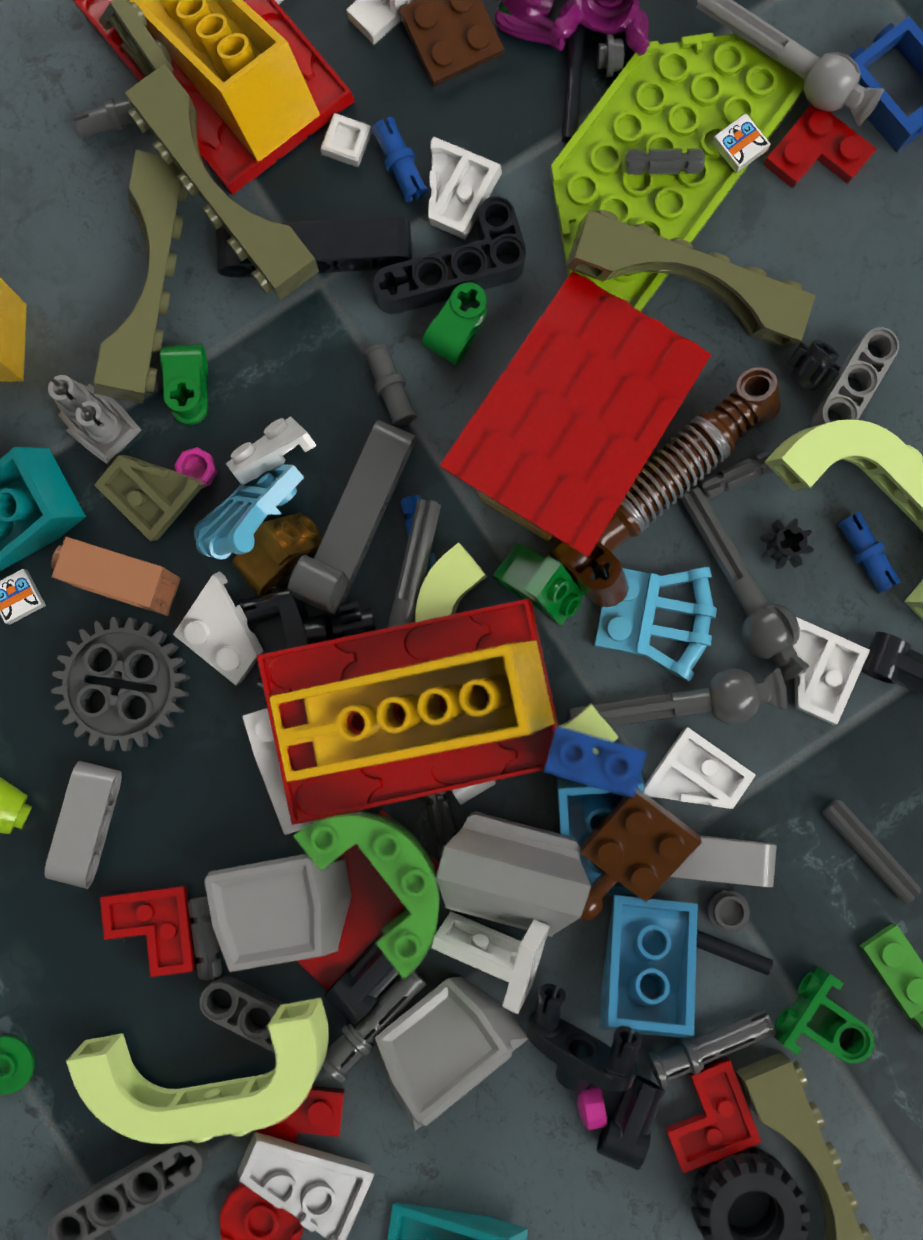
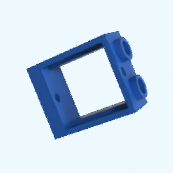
[849,16,923,153]
[543,726,647,797]

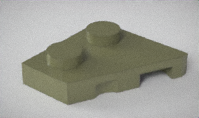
[98,0,174,76]
[94,455,205,542]

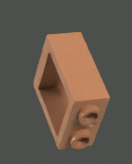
[51,537,181,616]

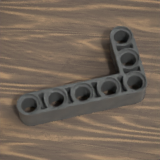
[288,419,416,615]

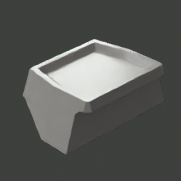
[436,811,591,937]
[204,854,352,972]
[374,977,528,1131]

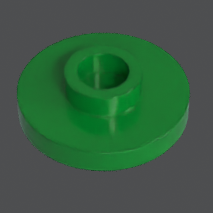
[0,1035,35,1094]

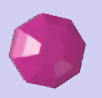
[174,447,218,488]
[577,1084,607,1130]

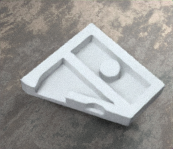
[428,137,502,240]
[226,416,316,485]
[173,571,263,685]
[793,617,870,725]
[644,727,756,809]

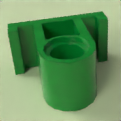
[492,543,584,627]
[773,967,874,1063]

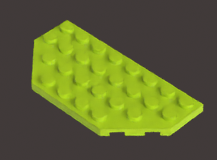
[550,33,806,312]

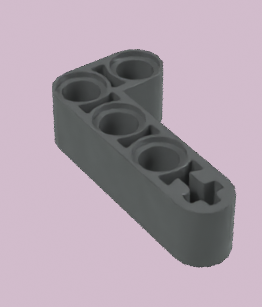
[47,1140,210,1240]

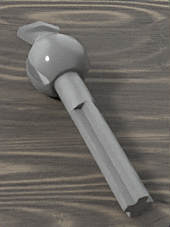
[696,0,885,127]

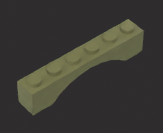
[125,63,319,301]
[94,149,188,404]
[565,210,816,349]
[735,1052,873,1240]

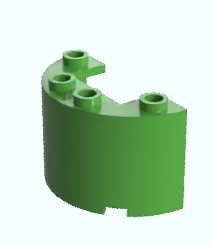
[293,811,440,979]

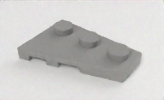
[237,1132,375,1240]

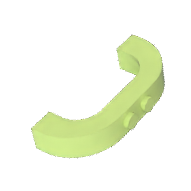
[765,419,923,620]
[415,542,618,755]
[66,998,329,1144]

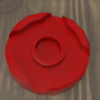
[219,1182,304,1240]

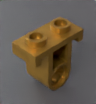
[232,512,322,595]

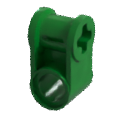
[421,282,487,366]
[160,343,208,425]

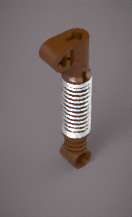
[549,367,781,607]

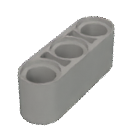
[811,327,899,427]
[44,761,122,889]
[670,835,777,887]

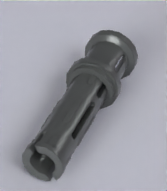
[322,969,428,1083]
[646,1009,776,1089]

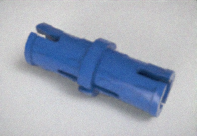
[371,117,428,202]
[837,511,902,594]

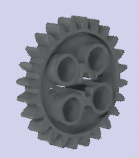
[51,617,190,751]

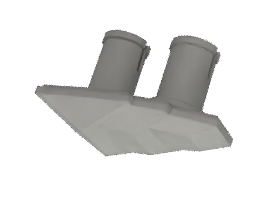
[48,375,141,465]

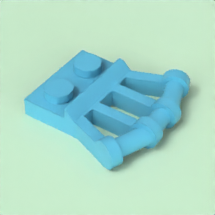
[193,464,304,560]
[593,567,717,683]

